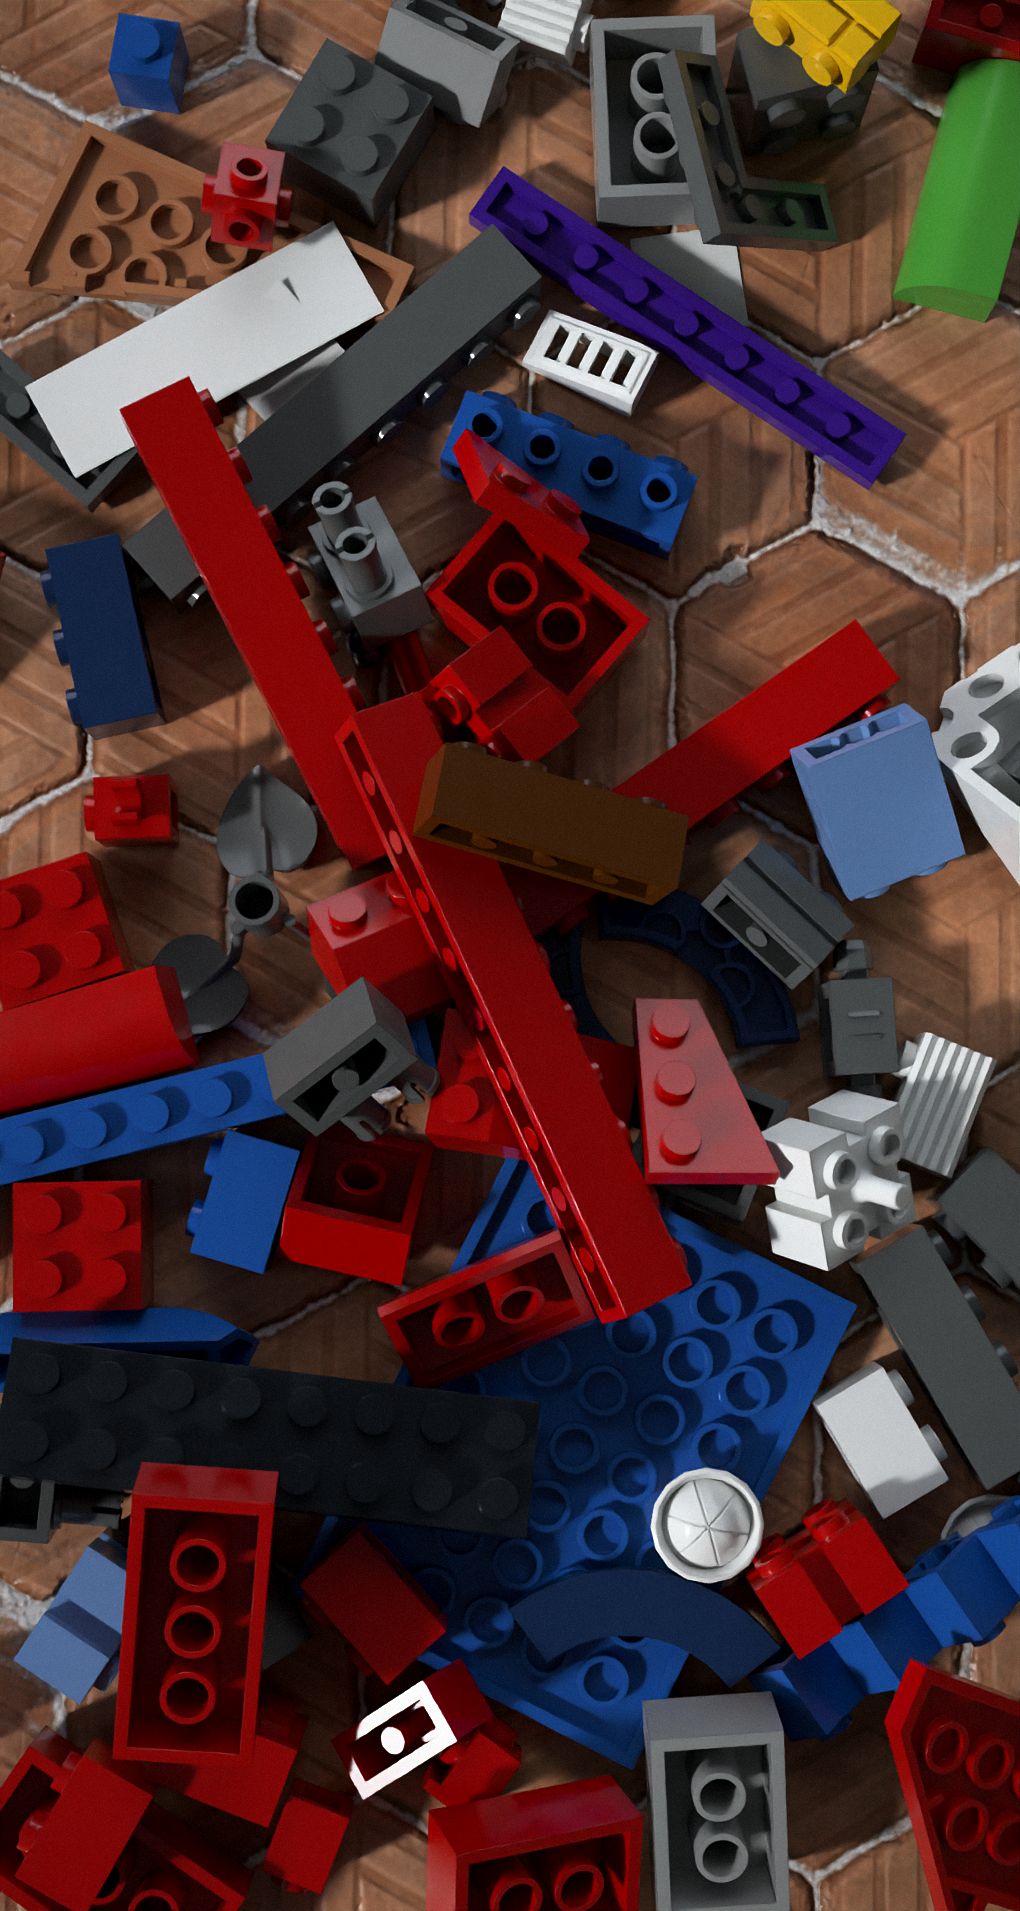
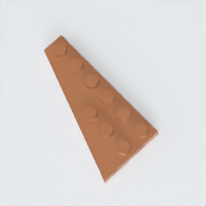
[7,120,416,327]

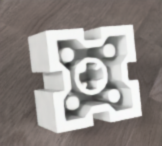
[761,1089,916,1271]

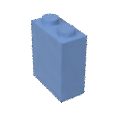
[789,703,966,901]

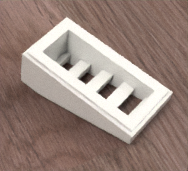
[522,309,659,418]

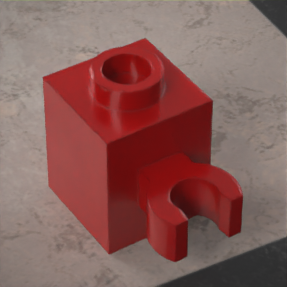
[84,774,179,848]

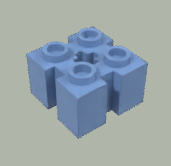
[13,1527,129,1705]

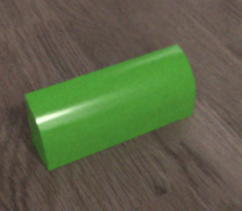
[892,59,1020,323]

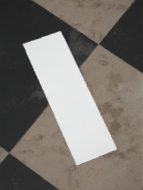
[25,221,384,478]

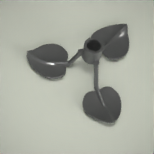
[151,765,337,1036]

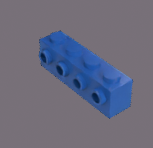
[440,390,698,561]

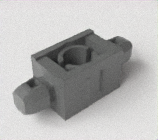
[817,939,899,1099]

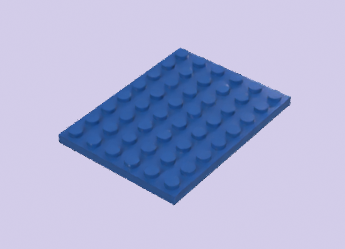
[289,1158,858,1770]

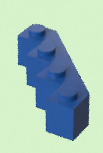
[747,1494,1020,1742]

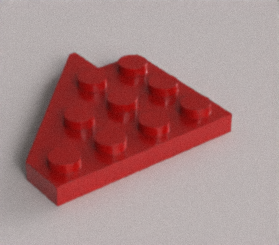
[884,1658,1020,1911]

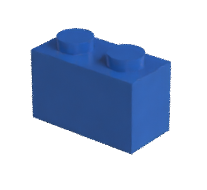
[185,1129,303,1274]

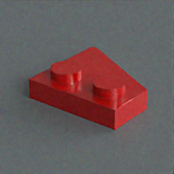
[452,428,591,559]

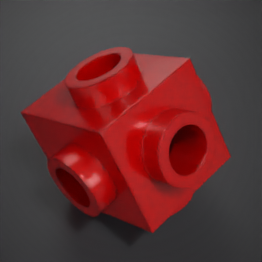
[201,141,293,252]

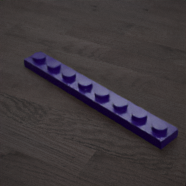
[469,166,906,490]

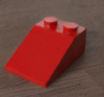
[425,1008,637,1161]

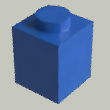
[108,13,190,114]

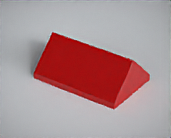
[377,1226,596,1389]

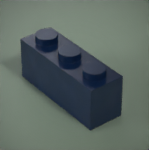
[40,533,166,740]

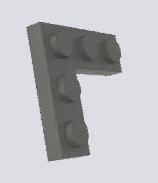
[657,49,839,252]
[0,349,142,513]

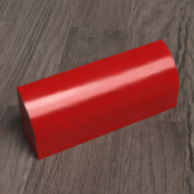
[0,965,201,1119]

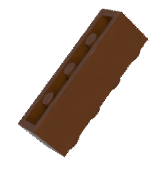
[412,742,689,905]

